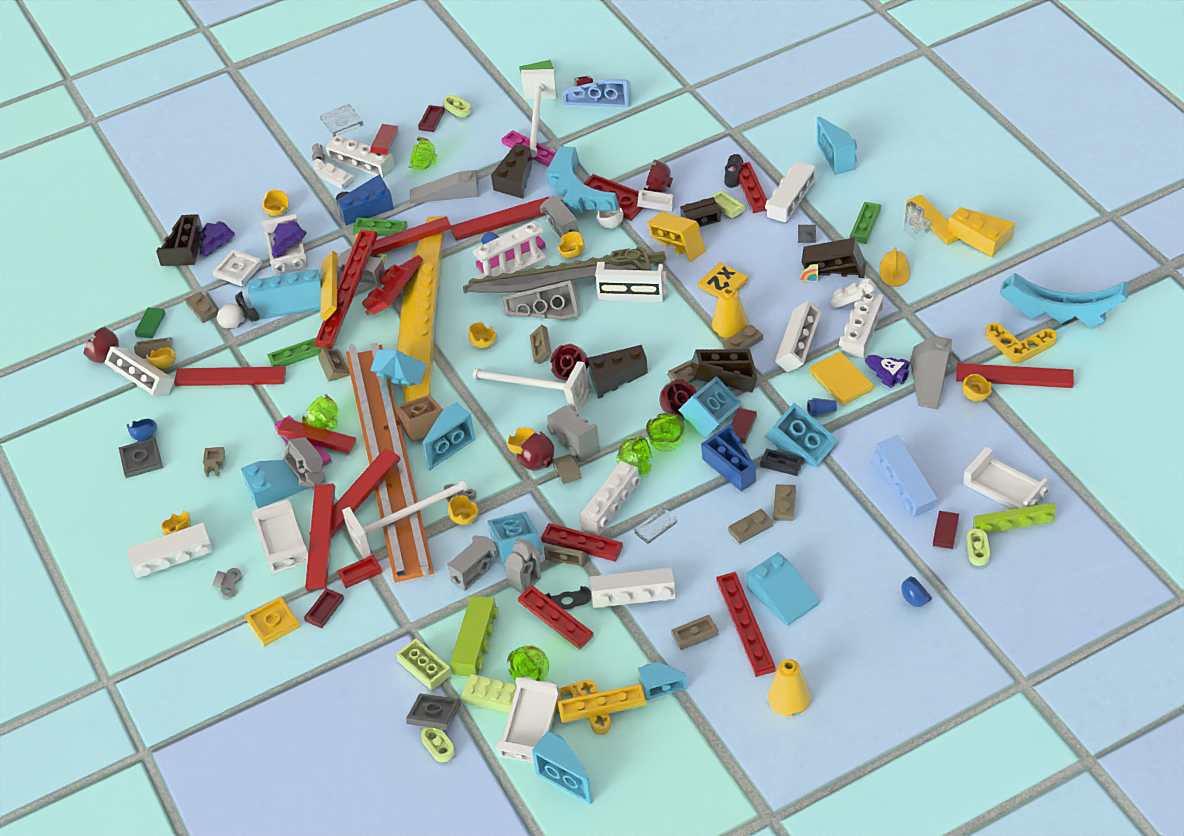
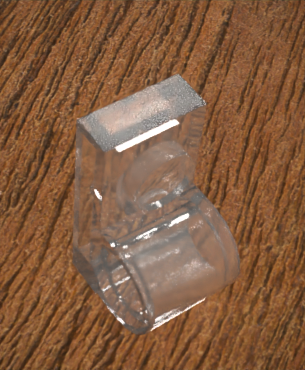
[903,201,932,240]

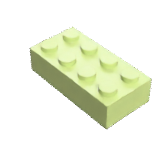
[396,639,452,691]
[462,674,517,713]

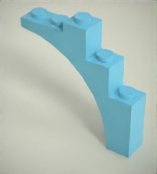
[546,147,619,214]
[999,273,1129,328]

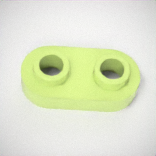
[443,95,471,118]
[966,529,990,566]
[421,727,455,762]

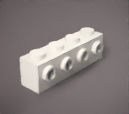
[325,135,394,178]
[765,161,815,223]
[839,292,884,359]
[775,301,821,372]
[105,346,175,397]
[580,461,640,536]
[126,523,213,578]
[590,568,675,608]

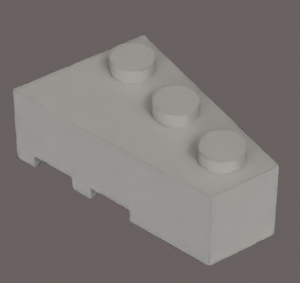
[547,406,600,462]

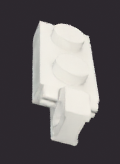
[312,159,354,189]
[830,278,876,308]

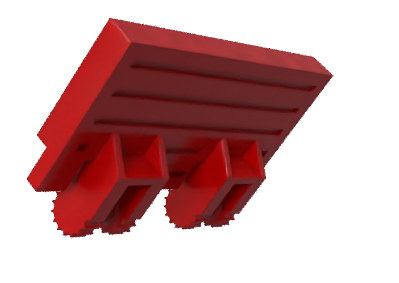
[362,255,423,315]

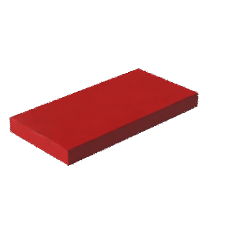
[584,174,644,221]

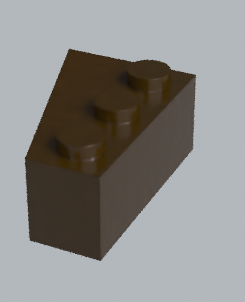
[491,144,532,199]
[156,214,203,266]
[801,238,866,278]
[587,345,648,399]
[691,349,758,393]

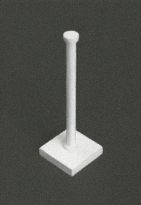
[521,69,557,157]
[473,361,592,414]
[342,480,468,559]

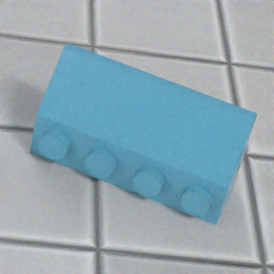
[248,269,321,319]

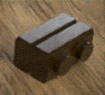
[680,197,721,227]

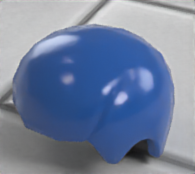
[126,418,157,441]
[901,576,932,607]

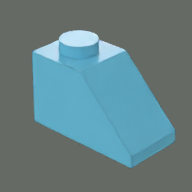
[638,662,688,700]

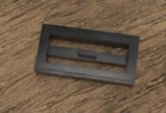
[760,448,804,476]

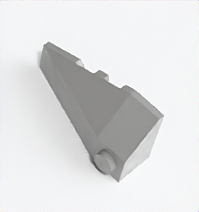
[410,170,478,203]
[502,280,580,320]
[910,336,952,409]

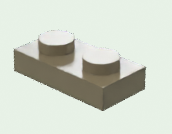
[185,291,218,323]
[530,324,551,364]
[723,325,763,349]
[667,359,697,384]
[773,484,796,521]
[728,508,773,544]
[671,615,719,650]

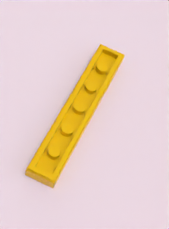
[320,250,338,321]

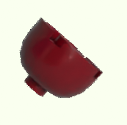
[644,159,673,193]
[83,326,119,364]
[550,344,588,381]
[659,379,697,418]
[516,432,555,471]

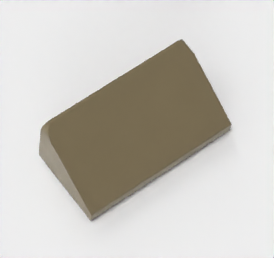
[134,337,173,359]
[318,348,350,382]
[544,544,588,566]

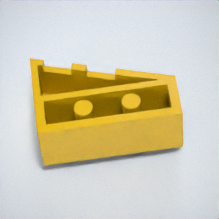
[947,207,1016,257]
[647,211,706,262]

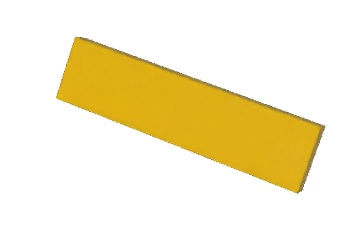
[906,194,960,245]
[557,684,646,723]

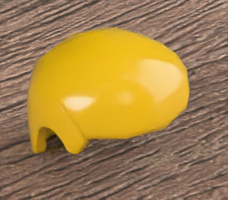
[262,189,289,216]
[558,231,585,259]
[468,322,497,348]
[146,347,176,370]
[962,374,992,402]
[507,427,535,455]
[448,495,479,525]
[161,511,191,535]

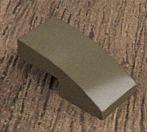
[552,454,582,484]

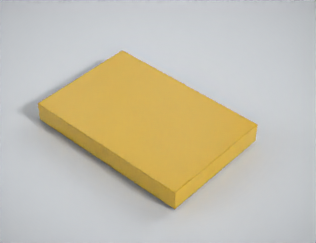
[809,352,874,406]

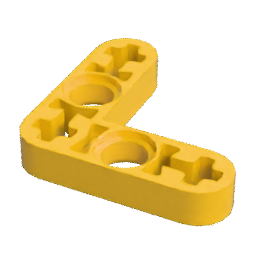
[985,322,1057,363]
[555,680,611,735]

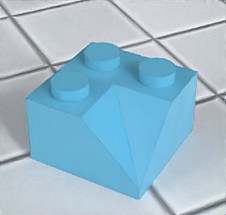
[370,349,427,387]

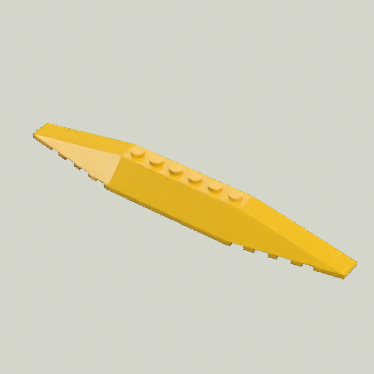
[397,216,445,403]

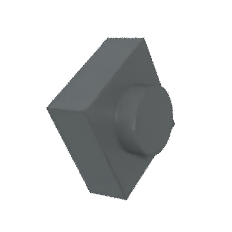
[798,225,816,243]

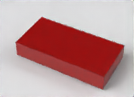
[337,555,383,588]

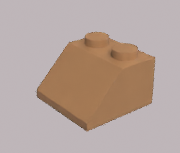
[395,395,443,441]

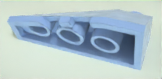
[562,79,631,107]

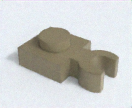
[203,447,225,477]

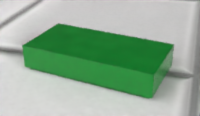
[134,307,166,339]

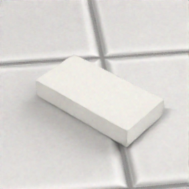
[637,189,674,212]

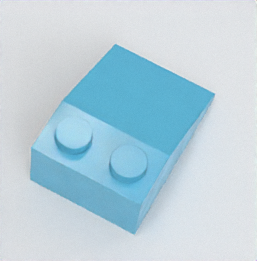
[817,117,857,175]
[679,376,743,438]
[423,402,475,470]
[765,402,839,467]
[241,460,311,509]
[487,511,542,564]
[747,552,819,626]
[532,731,593,804]

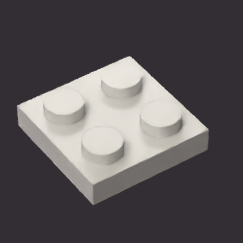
[213,250,262,287]

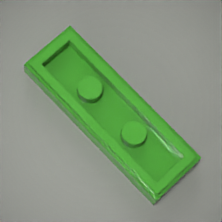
[850,202,881,244]
[353,217,408,236]
[267,337,323,367]

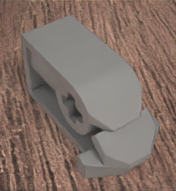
[540,196,579,238]
[337,248,385,287]
[283,437,326,488]
[447,535,497,591]
[505,538,541,594]

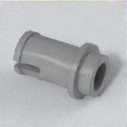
[312,143,325,161]

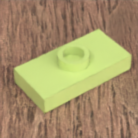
[709,190,745,219]

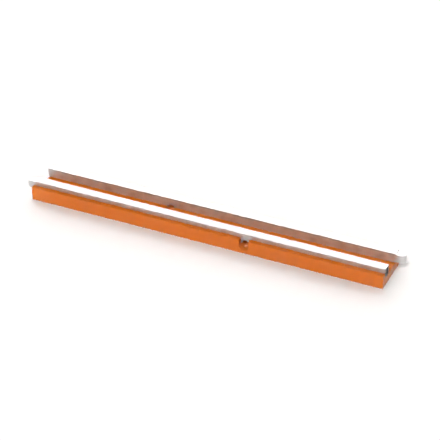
[346,343,434,582]

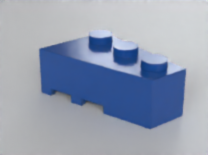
[337,174,394,225]
[701,423,756,492]

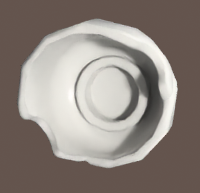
[596,208,623,229]
[216,303,246,329]

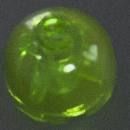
[408,136,438,171]
[302,394,339,430]
[646,413,685,452]
[617,435,652,475]
[507,645,549,682]

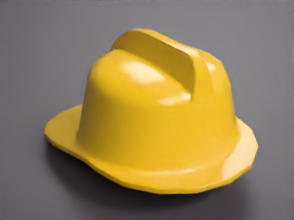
[880,247,909,287]

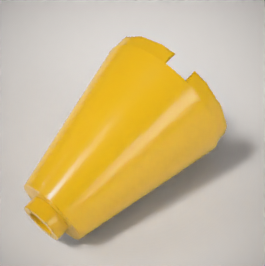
[712,287,749,338]
[768,659,811,716]

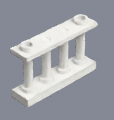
[472,221,547,279]

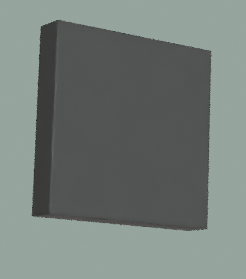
[118,437,163,478]
[406,693,460,730]

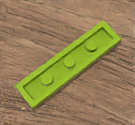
[972,502,1056,534]

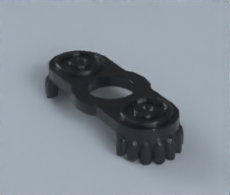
[724,154,744,188]
[235,291,260,322]
[545,586,591,610]

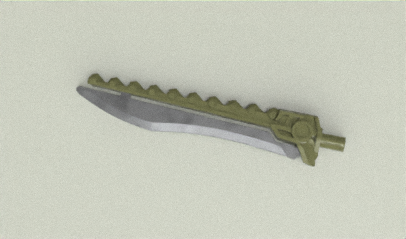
[463,247,666,294]

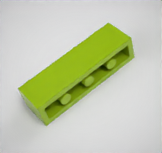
[450,595,499,677]

